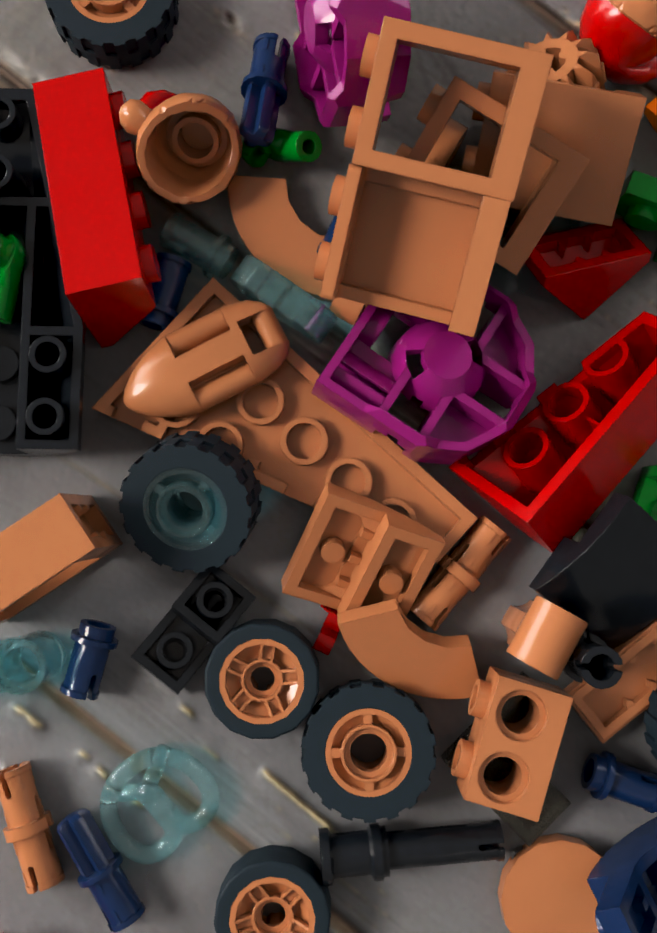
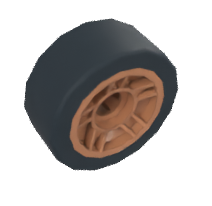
[205,619,320,739]
[214,845,331,933]

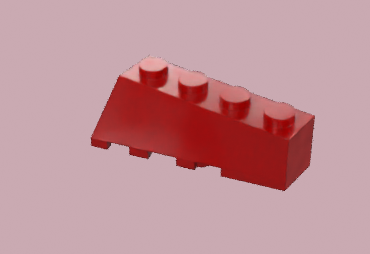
[32,68,161,348]
[448,311,657,553]

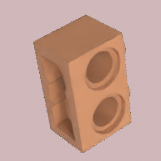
[451,666,573,822]

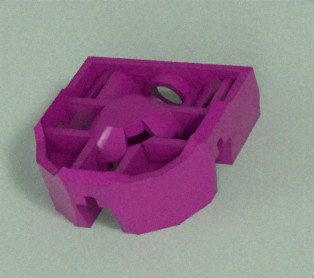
[292,0,411,127]
[312,285,537,465]

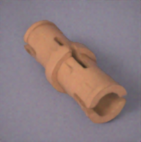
[410,516,512,631]
[0,761,65,894]

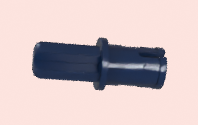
[239,33,291,148]
[57,808,146,932]

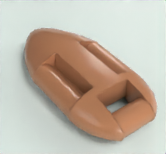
[123,300,290,417]

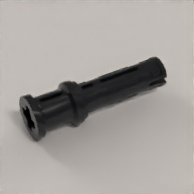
[318,819,505,886]

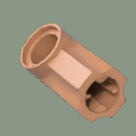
[501,595,588,680]

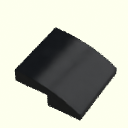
[529,492,657,649]

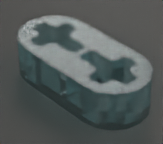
[229,255,338,344]

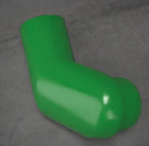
[241,127,322,168]
[0,233,26,324]

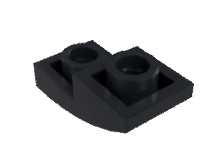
[131,566,256,695]

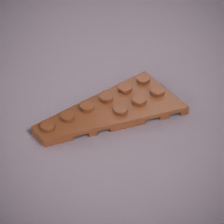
[92,277,478,563]

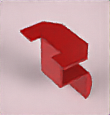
[312,605,340,655]

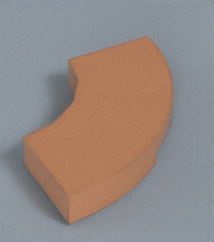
[228,175,332,302]
[337,599,479,699]

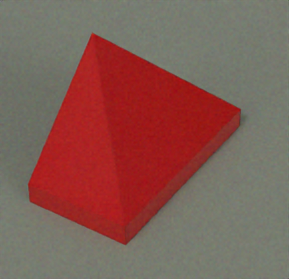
[525,219,652,320]

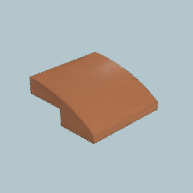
[281,482,445,617]

